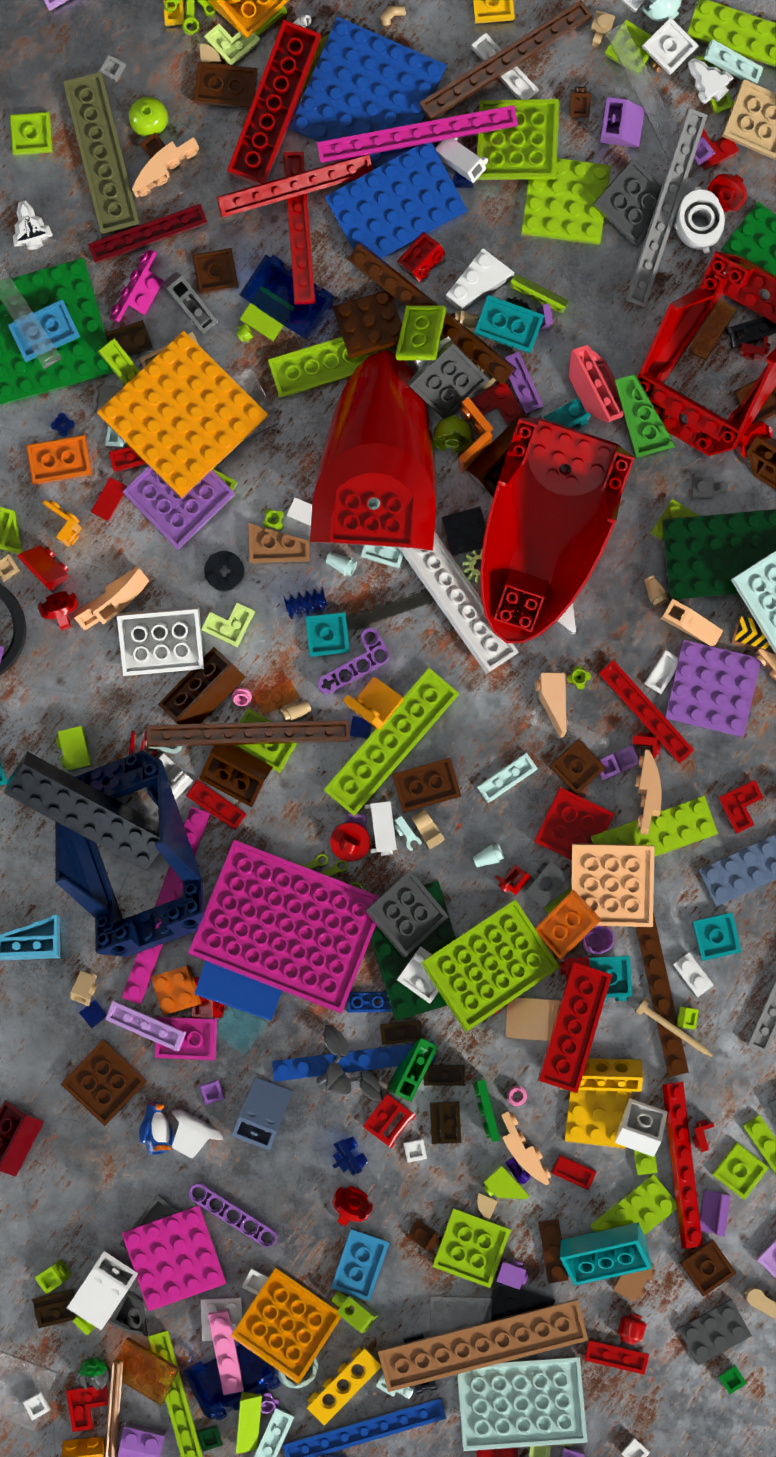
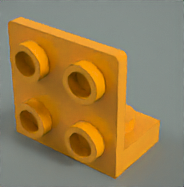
[343,677,404,730]

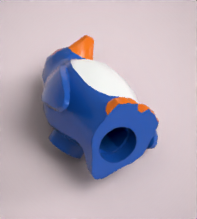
[139,1101,175,1155]

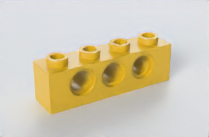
[559,1058,643,1092]
[307,1345,382,1425]

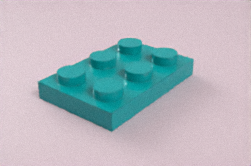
[474,295,545,354]

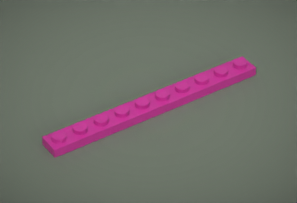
[317,105,518,164]
[122,807,211,1005]

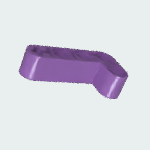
[318,628,389,695]

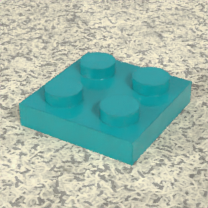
[305,612,350,657]
[692,912,742,961]

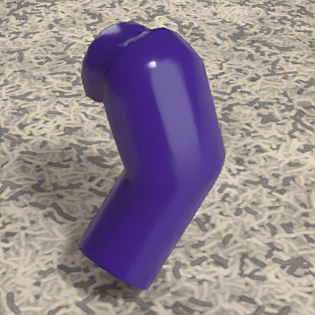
[505,1157,530,1184]

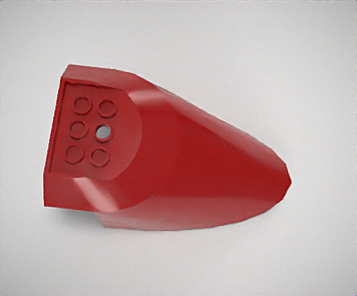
[310,350,436,551]
[480,418,635,643]

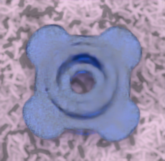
[51,413,75,437]

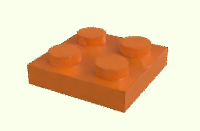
[461,397,493,437]
[151,965,201,1015]

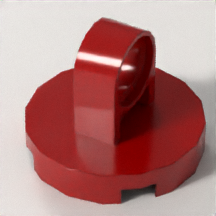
[707,173,747,212]
[736,421,773,458]
[38,591,79,631]
[330,821,371,862]
[332,1186,373,1227]

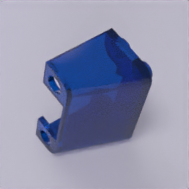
[239,254,335,341]
[183,1342,281,1421]

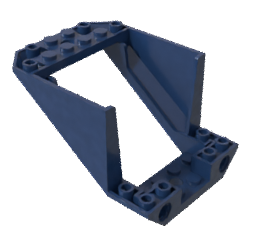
[55,751,204,957]

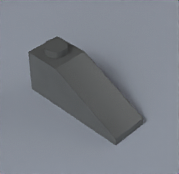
[161,272,218,334]

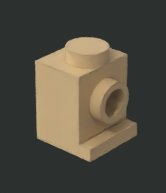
[70,971,97,1006]

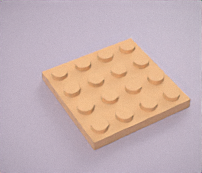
[571,843,655,927]

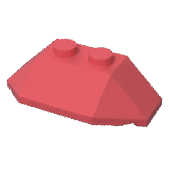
[569,345,624,423]

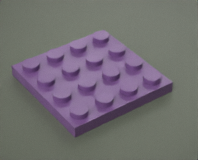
[123,466,236,550]
[665,640,761,737]

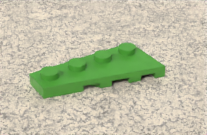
[615,374,676,458]

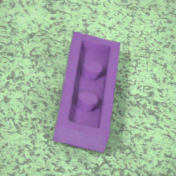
[505,352,544,415]

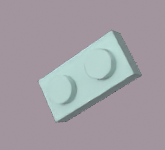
[361,545,403,569]

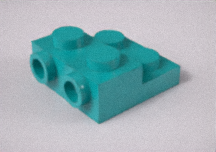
[589,956,632,1002]

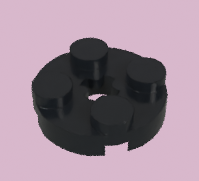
[204,551,245,592]

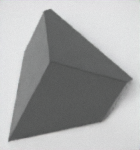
[109,1291,148,1336]

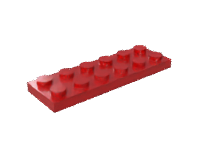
[537,962,612,1093]

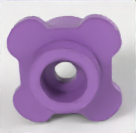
[261,1392,279,1414]

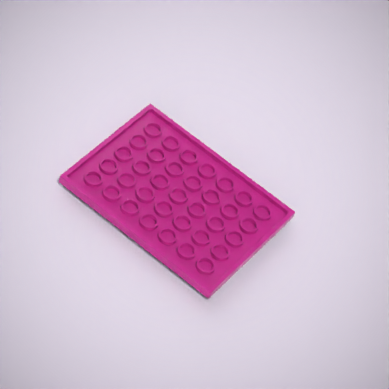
[188,840,379,1014]

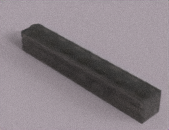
[348,588,435,631]

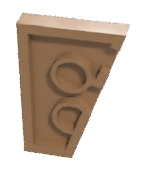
[248,523,310,564]

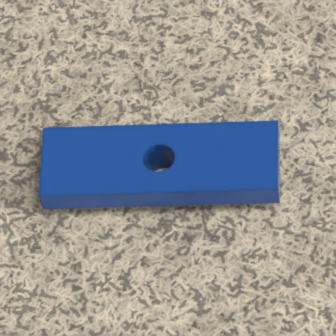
[347,992,392,1013]

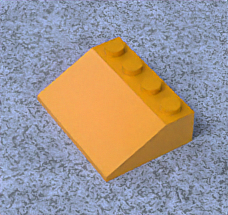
[208,0,289,39]

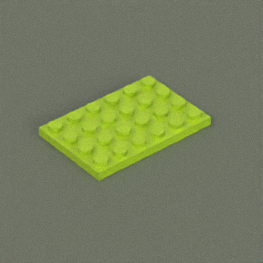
[420,899,560,1032]

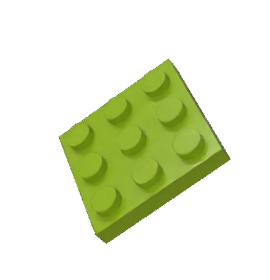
[432,1208,511,1288]

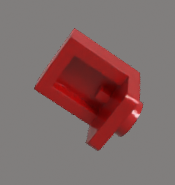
[738,336,771,360]
[631,732,661,759]
[494,864,531,895]
[692,1119,715,1152]

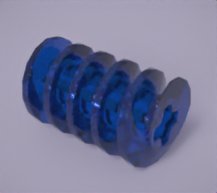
[283,586,327,620]

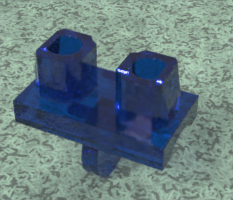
[332,1137,368,1176]

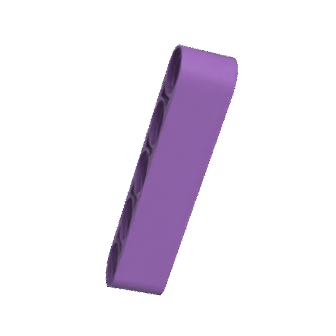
[189,1182,277,1247]

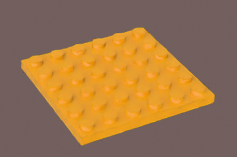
[97,331,268,499]

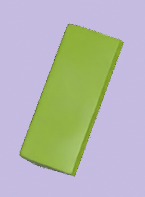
[510,274,569,314]
[236,1392,262,1453]

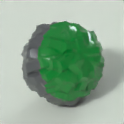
[77,1357,110,1390]

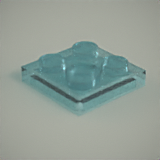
[217,1007,269,1056]

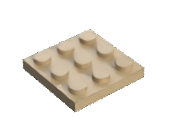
[721,79,776,160]

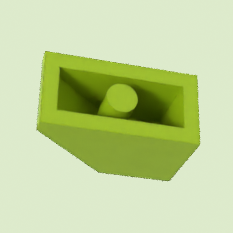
[483,1164,530,1199]

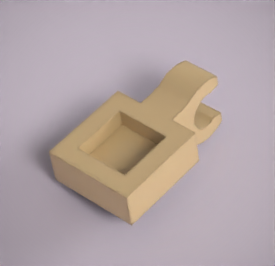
[590,10,616,48]

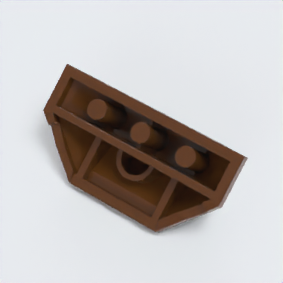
[746,435,776,490]

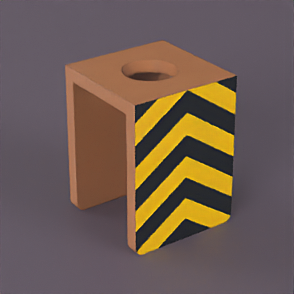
[732,616,770,651]

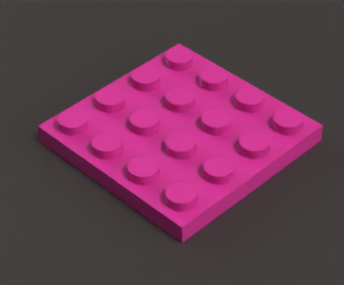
[122,1205,227,1312]

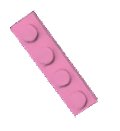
[208,1309,244,1395]

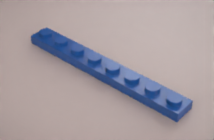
[272,1041,436,1082]
[282,1397,446,1457]

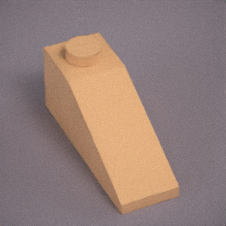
[535,673,567,737]

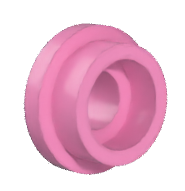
[231,687,252,706]
[506,1085,527,1106]

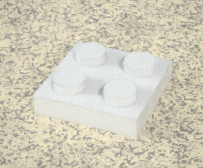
[642,18,699,76]
[201,1297,243,1341]

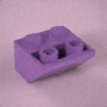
[599,97,645,148]

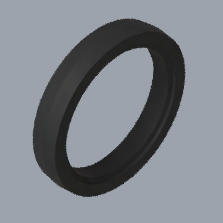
[0,584,26,675]

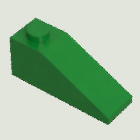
[387,1038,438,1102]

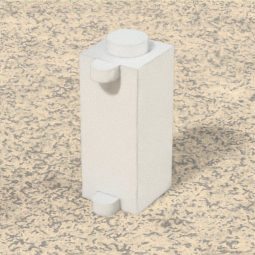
[435,138,488,183]
[364,801,397,856]

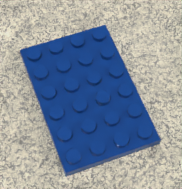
[324,143,468,258]

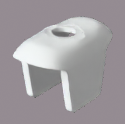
[172,1109,224,1158]

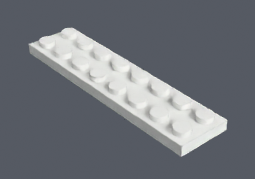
[398,531,519,674]

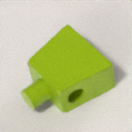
[331,1291,379,1334]

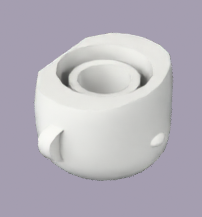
[674,187,725,254]

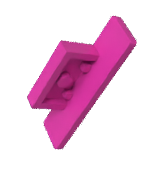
[109,250,164,322]

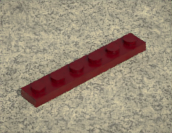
[88,203,208,264]

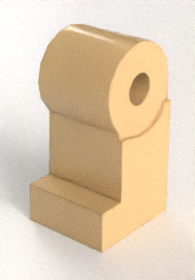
[411,809,445,850]
[745,1287,776,1320]

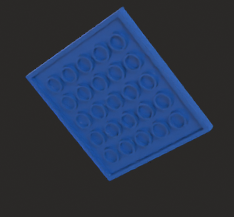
[289,16,447,168]

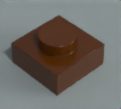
[140,132,166,159]

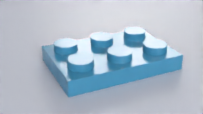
[8,299,80,362]
[331,1228,390,1301]

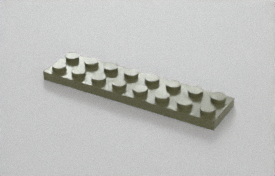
[63,72,140,235]

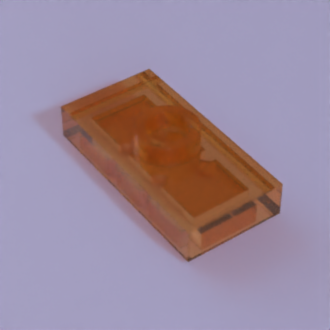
[255,680,300,715]

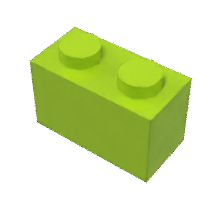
[56,726,93,772]

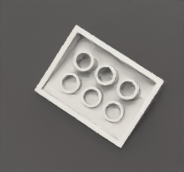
[117,606,204,676]

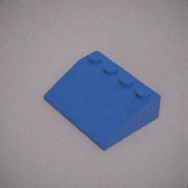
[194,961,282,1021]

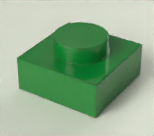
[718,1365,747,1394]

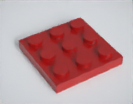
[534,787,615,860]

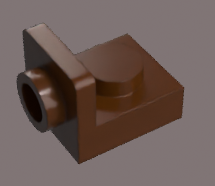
[569,87,591,118]
[407,1219,440,1252]

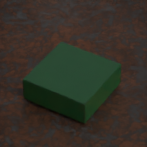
[197,1424,223,1452]

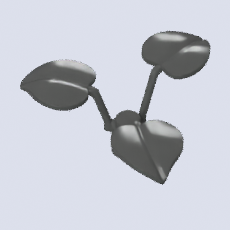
[316,1025,383,1102]

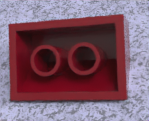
[0,1100,44,1177]

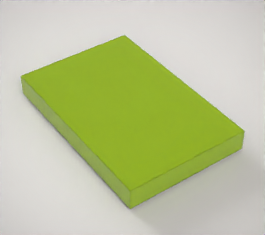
[396,306,446,360]
[234,708,298,773]

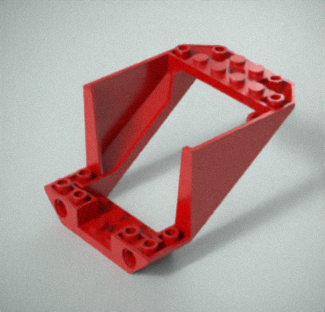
[637,251,776,456]

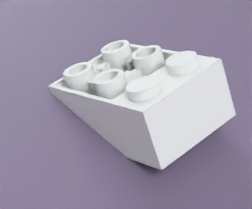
[67,1251,138,1330]

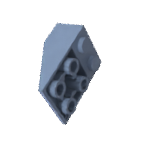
[232,1077,293,1151]

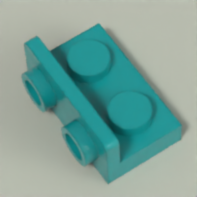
[543,398,591,429]

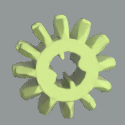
[462,549,483,583]

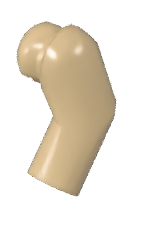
[379,5,406,26]

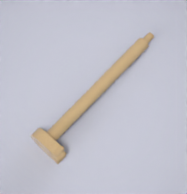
[635,996,713,1057]

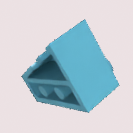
[0,914,60,960]

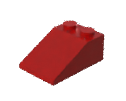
[17,545,70,593]

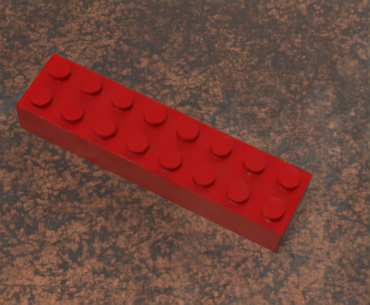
[227,20,321,185]

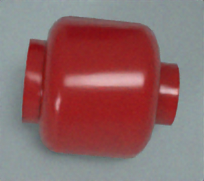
[617,1312,647,1345]

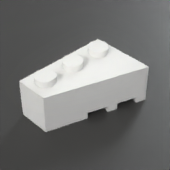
[445,248,515,311]

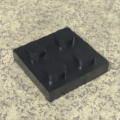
[442,506,486,557]

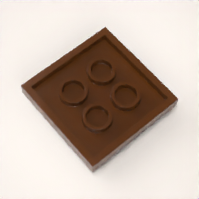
[333,290,402,359]
[61,1039,147,1126]

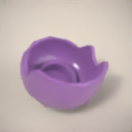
[581,926,614,954]

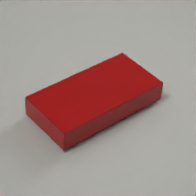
[91,477,128,522]
[551,1154,597,1190]

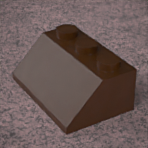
[199,745,273,807]

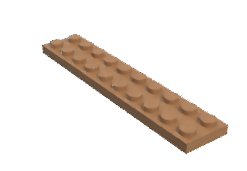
[378,1299,588,1392]

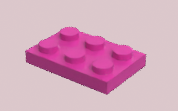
[155,1017,217,1060]

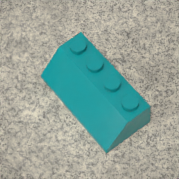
[560,1223,652,1286]

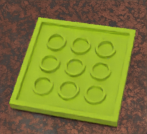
[477,99,560,180]
[521,158,611,245]

